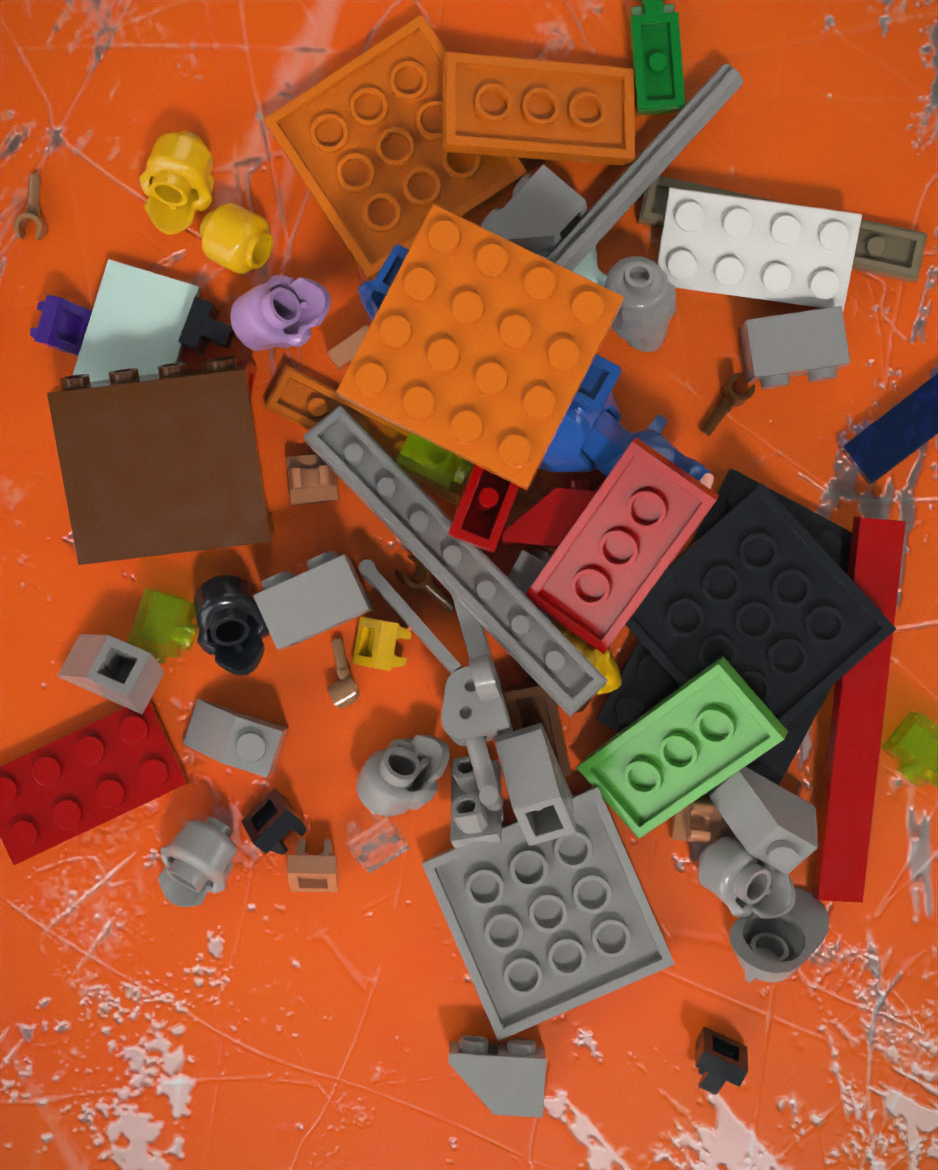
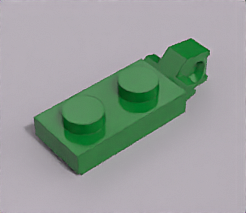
[629,0,685,116]

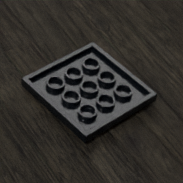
[625,482,896,727]

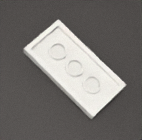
[657,187,862,311]

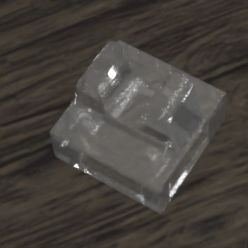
[346,810,410,873]

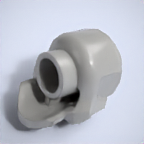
[604,256,677,352]
[356,734,450,817]
[158,816,237,907]
[698,836,796,919]

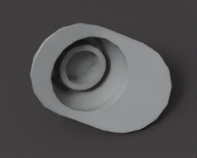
[730,887,829,983]

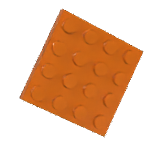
[263,14,527,280]
[336,204,624,490]

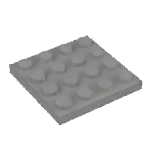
[422,787,675,1041]

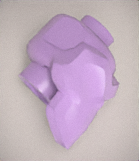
[230,275,331,351]

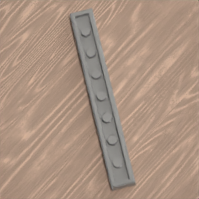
[304,405,608,717]

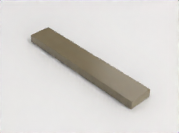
[638,176,928,283]

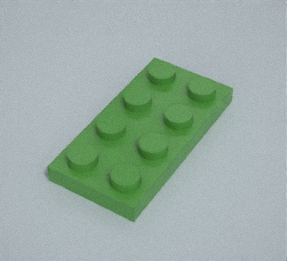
[576,656,788,839]

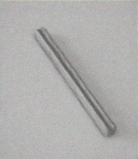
[546,64,743,271]

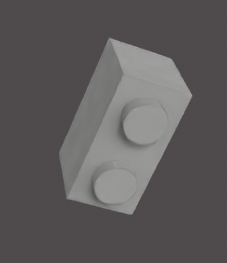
[739,306,850,389]

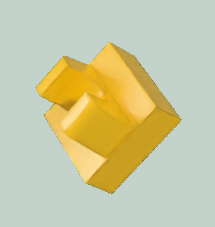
[353,617,411,671]

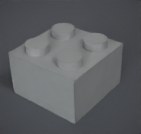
[253,550,374,650]

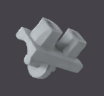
[450,756,503,848]

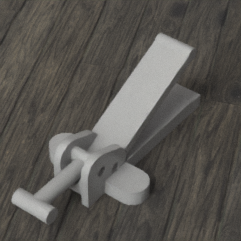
[359,559,513,811]

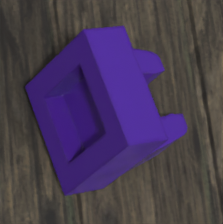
[30,295,92,356]

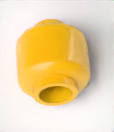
[200,203,274,274]

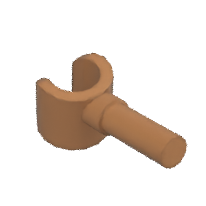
[13,174,48,240]
[327,639,359,709]

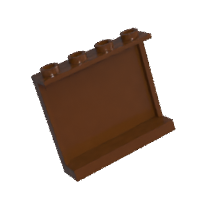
[47,356,274,565]

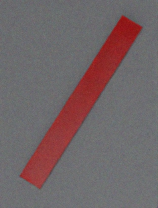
[812,516,906,903]

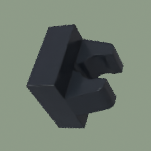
[178,297,235,355]
[241,788,306,855]
[695,1027,748,1095]

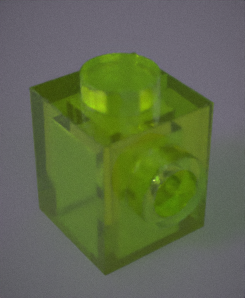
[396,432,473,491]
[127,588,198,664]
[881,711,938,788]

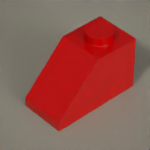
[447,464,519,553]
[501,480,597,548]

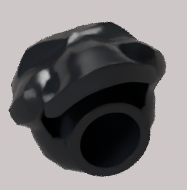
[194,574,269,675]

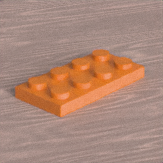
[443,52,635,166]

